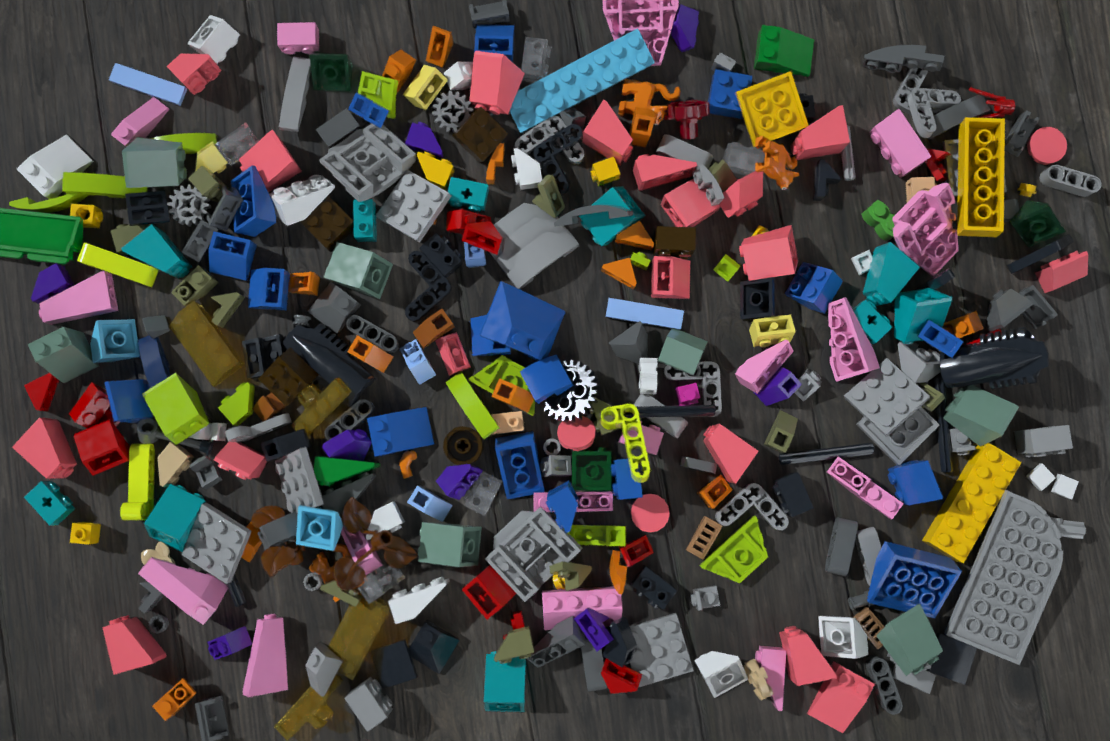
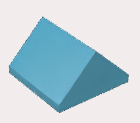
[296,505,343,551]

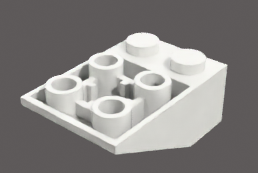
[269,175,335,226]
[388,577,450,624]

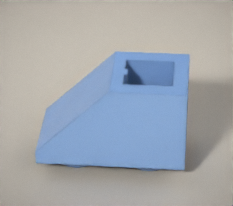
[400,339,436,385]
[407,485,453,522]

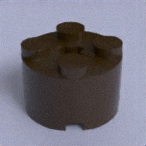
[443,426,484,465]

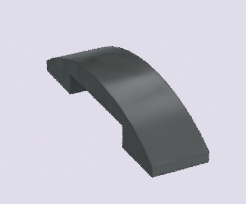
[928,95,991,140]
[554,205,633,227]

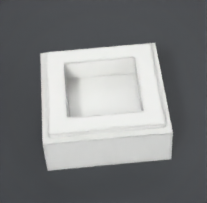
[851,250,873,275]
[1026,464,1055,491]
[1051,474,1079,499]

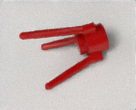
[969,88,1015,118]

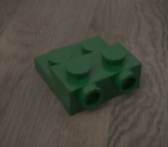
[572,448,611,491]

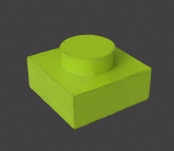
[630,252,651,270]
[713,254,740,281]

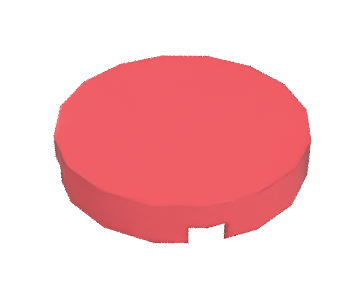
[1027,127,1067,165]
[557,416,596,451]
[631,494,670,532]

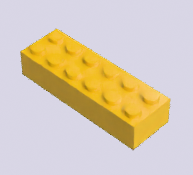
[957,117,1005,237]
[922,443,1022,563]

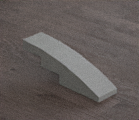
[279,57,313,132]

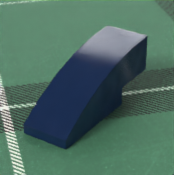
[138,336,171,388]

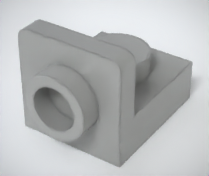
[711,53,736,72]
[794,369,822,402]
[949,428,976,455]
[540,455,572,477]
[690,585,720,611]

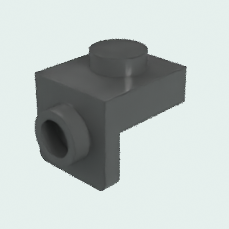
[189,455,222,490]

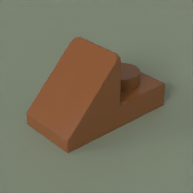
[252,392,293,422]

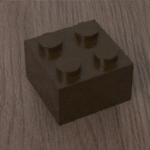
[452,107,508,162]
[300,196,354,252]
[653,226,696,260]
[259,347,318,407]

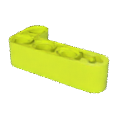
[77,243,159,287]
[601,404,650,483]
[120,444,155,520]

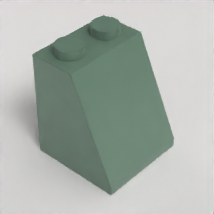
[122,137,187,188]
[324,242,393,299]
[28,327,99,383]
[943,385,1019,447]
[418,522,482,567]
[876,604,943,676]

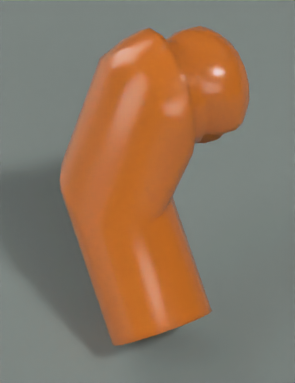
[399,450,417,479]

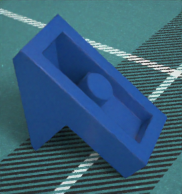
[917,320,964,358]

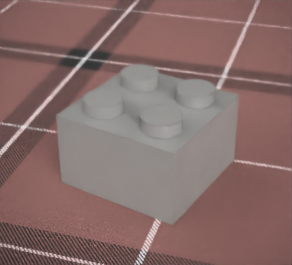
[1014,425,1073,457]
[345,677,393,732]

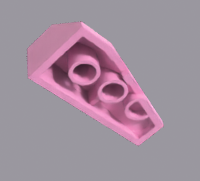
[828,297,880,381]
[138,557,228,625]

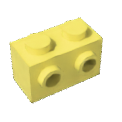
[403,65,448,110]
[749,315,796,347]

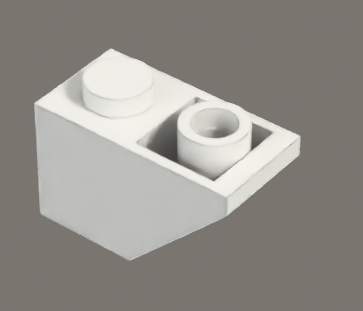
[444,62,473,90]
[511,148,542,190]
[366,501,405,541]

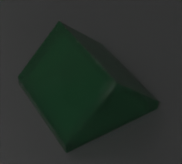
[309,53,353,91]
[1010,200,1066,248]

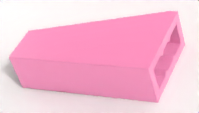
[39,271,118,325]
[243,614,288,697]

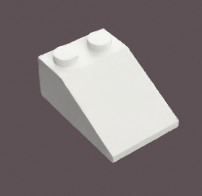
[17,135,94,199]

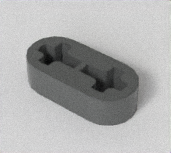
[680,456,718,474]

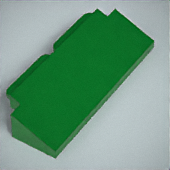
[0,208,84,264]

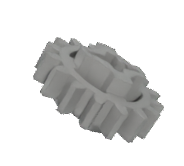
[432,91,473,133]
[167,184,211,227]

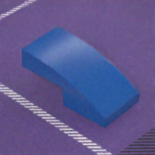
[348,92,389,128]

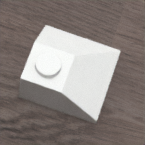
[818,616,868,659]
[695,651,748,698]

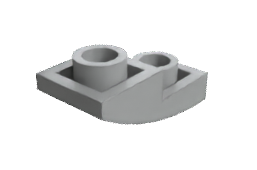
[693,164,724,206]
[892,664,936,694]

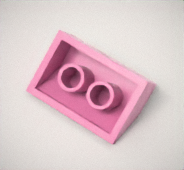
[869,109,931,178]

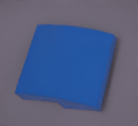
[520,355,573,404]

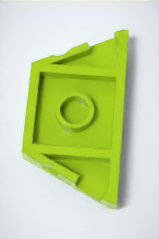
[469,355,535,416]
[699,516,768,583]

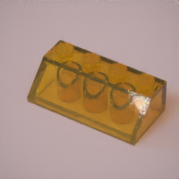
[169,301,245,387]
[328,588,391,680]

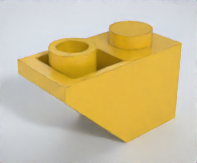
[417,152,455,191]

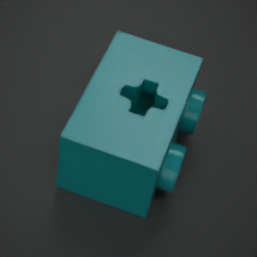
[448,177,489,212]
[353,199,377,242]
[853,299,892,345]
[24,481,75,526]

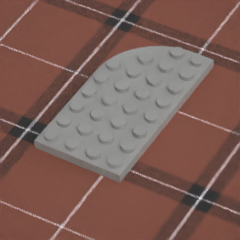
[944,490,1063,665]

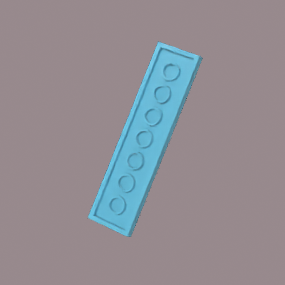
[510,28,655,133]

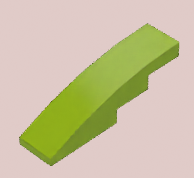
[62,172,148,198]

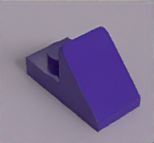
[574,607,613,651]

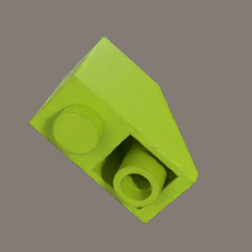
[218,382,255,426]

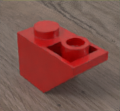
[446,209,491,234]

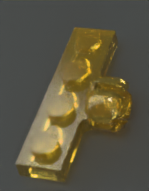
[291,377,351,437]
[274,673,344,741]

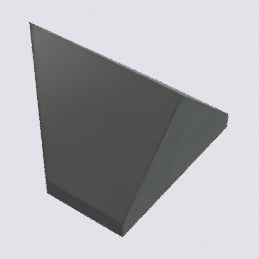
[609,321,648,364]

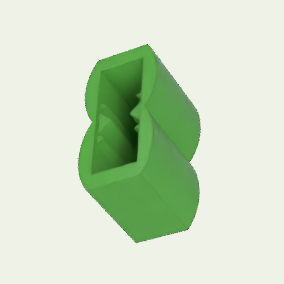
[862,200,895,241]

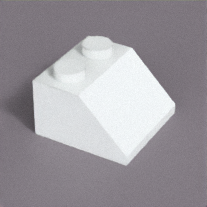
[187,15,240,64]

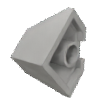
[898,342,941,383]
[306,642,343,697]

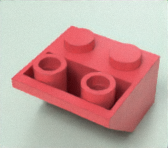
[167,54,222,95]
[1035,250,1088,293]
[651,256,690,299]
[214,442,268,480]

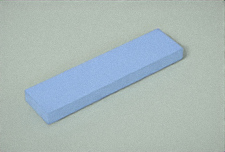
[109,63,187,106]
[606,298,684,330]

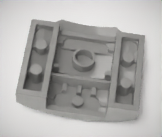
[319,124,416,202]
[489,203,579,290]
[485,506,582,602]

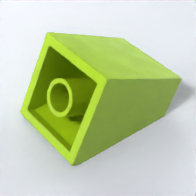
[142,373,209,445]

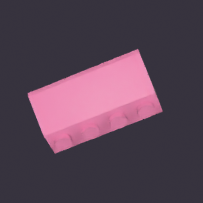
[542,586,622,630]

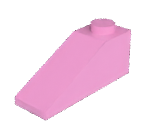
[111,97,169,147]
[735,340,794,394]
[341,518,383,575]
[755,646,786,711]

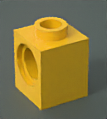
[590,156,621,186]
[70,204,103,228]
[70,522,101,545]

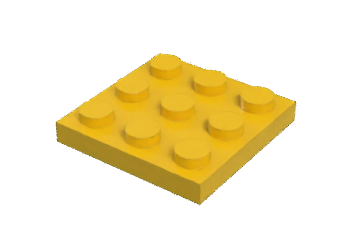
[735,71,809,147]

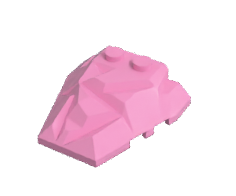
[603,0,679,66]
[893,183,959,277]

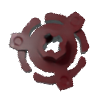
[664,100,709,139]

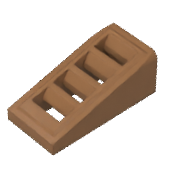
[686,516,722,559]
[853,607,884,650]

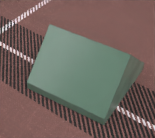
[658,328,708,376]

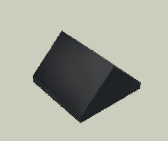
[740,278,775,320]

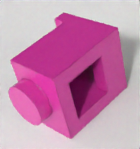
[675,383,700,406]

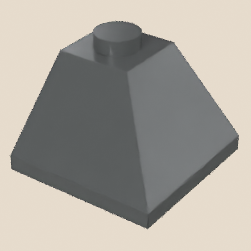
[307,282,361,335]
[986,289,1034,332]

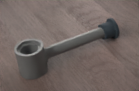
[137,418,213,456]

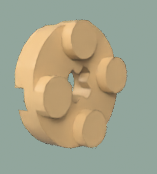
[744,659,773,700]

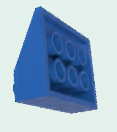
[867,541,962,618]

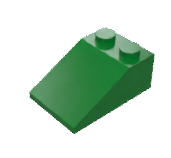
[754,25,814,76]
[314,456,380,486]

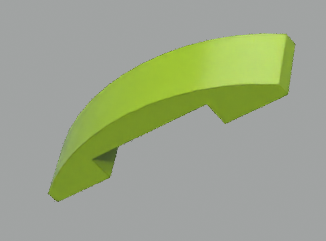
[150,133,217,154]
[9,193,88,213]
[446,371,500,439]
[563,525,626,546]

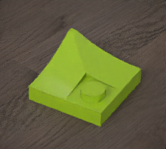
[358,71,399,119]

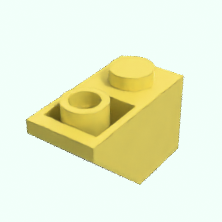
[195,141,228,173]

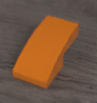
[486,143,505,185]
[609,550,627,594]

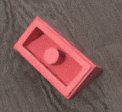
[436,332,471,376]

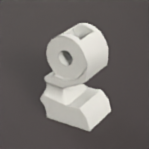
[639,358,658,394]
[188,423,227,441]

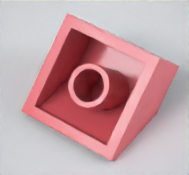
[719,171,763,218]

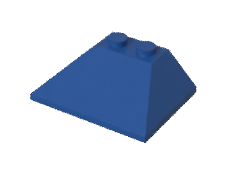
[479,281,566,361]

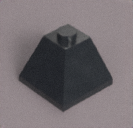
[409,620,460,674]

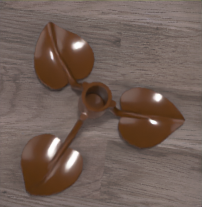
[334,497,418,590]
[251,505,305,578]

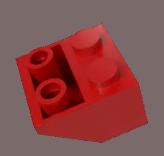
[69,382,120,428]
[74,419,130,476]
[462,565,517,620]

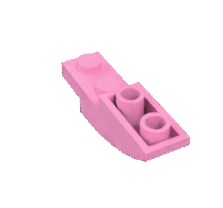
[827,457,904,520]
[533,491,613,512]

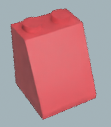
[469,51,525,115]
[582,100,633,166]
[791,105,850,160]
[239,130,302,192]
[660,178,720,227]
[739,225,798,281]
[12,417,77,479]
[703,424,758,483]
[102,615,167,674]
[779,626,837,686]

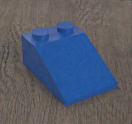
[231,165,276,237]
[105,379,155,424]
[367,407,434,457]
[495,431,545,499]
[888,460,943,505]

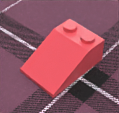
[633,154,697,191]
[807,661,875,733]

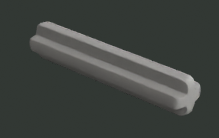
[841,125,855,181]

